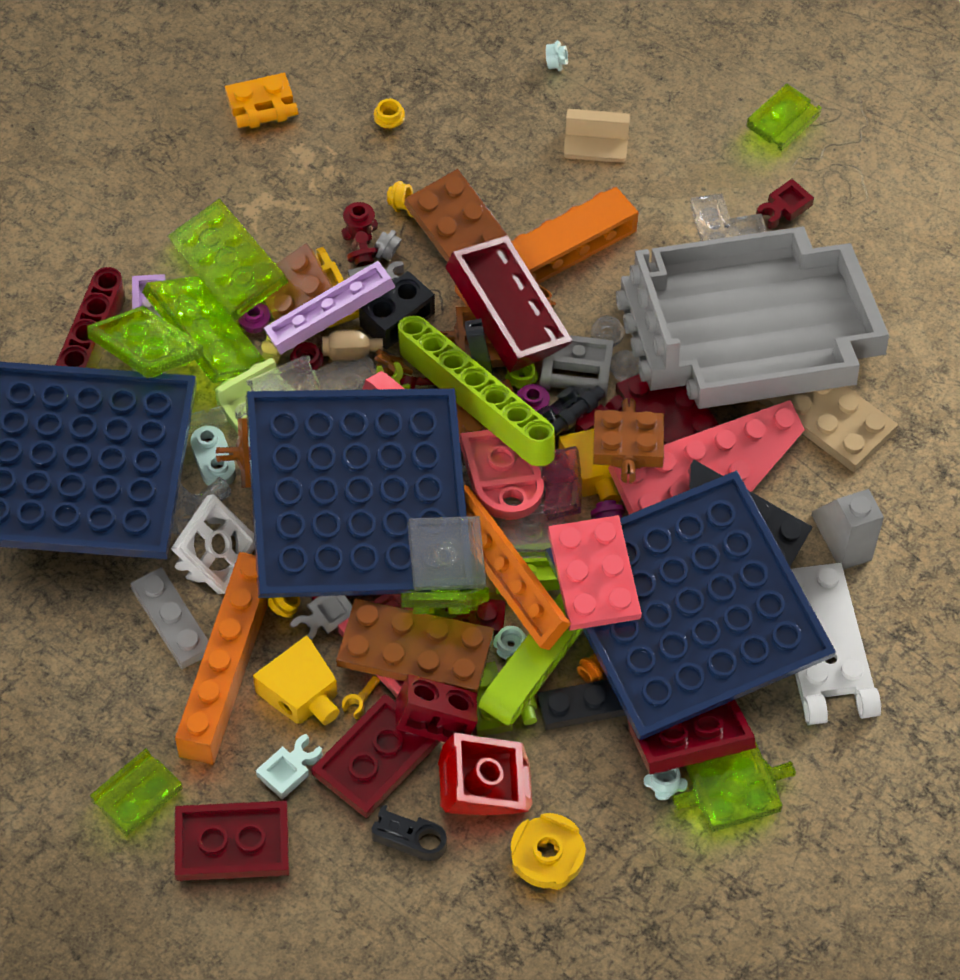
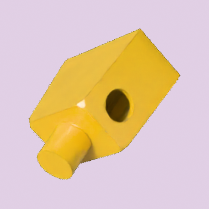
[558,429,621,503]
[253,635,340,725]

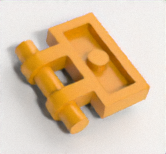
[225,72,299,129]

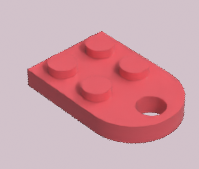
[460,430,544,520]

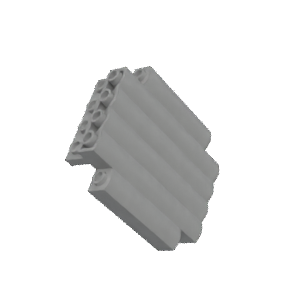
[616,226,889,409]

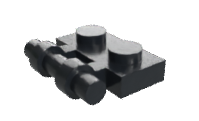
[537,386,606,436]

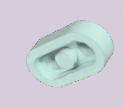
[191,426,236,489]

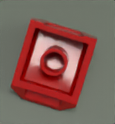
[438,733,533,815]

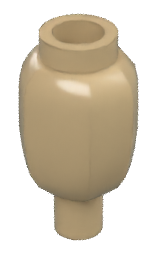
[322,330,383,362]

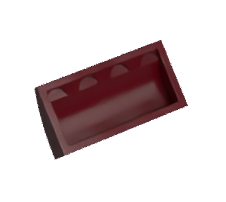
[445,236,572,373]

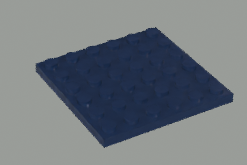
[0,362,197,559]
[245,388,473,598]
[545,470,836,741]

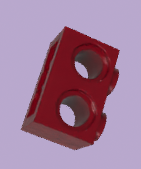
[395,674,478,742]

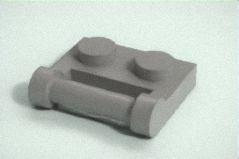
[540,335,614,397]

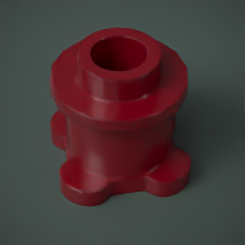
[341,202,378,245]

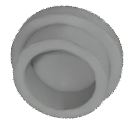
[374,230,402,261]

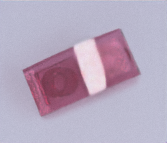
[541,446,582,520]

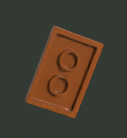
[404,169,512,262]

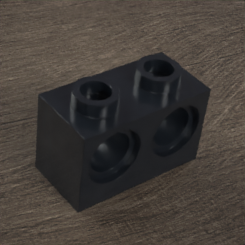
[359,271,435,350]

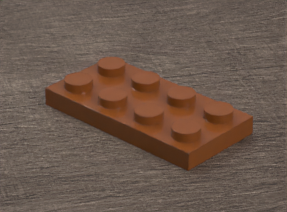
[336,598,494,697]

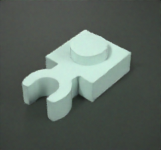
[256,734,323,800]

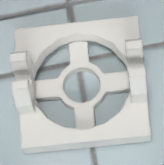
[171,494,255,594]

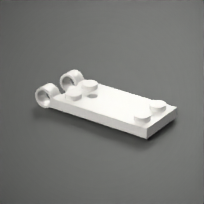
[791,563,881,726]

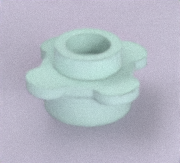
[644,768,688,800]

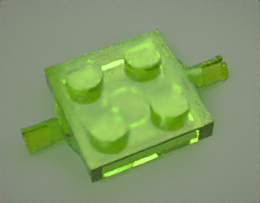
[673,743,796,832]

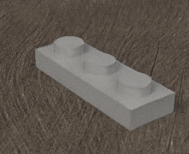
[131,567,208,670]

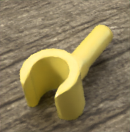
[261,322,282,364]

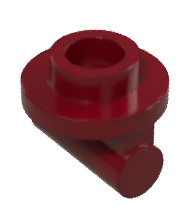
[346,231,378,267]

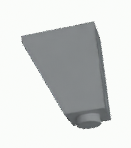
[811,489,884,570]

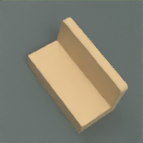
[563,108,630,163]

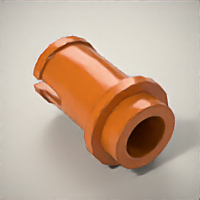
[577,653,604,683]

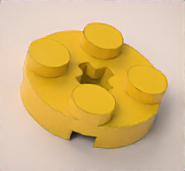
[510,813,586,890]

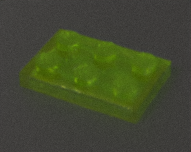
[87,306,203,378]

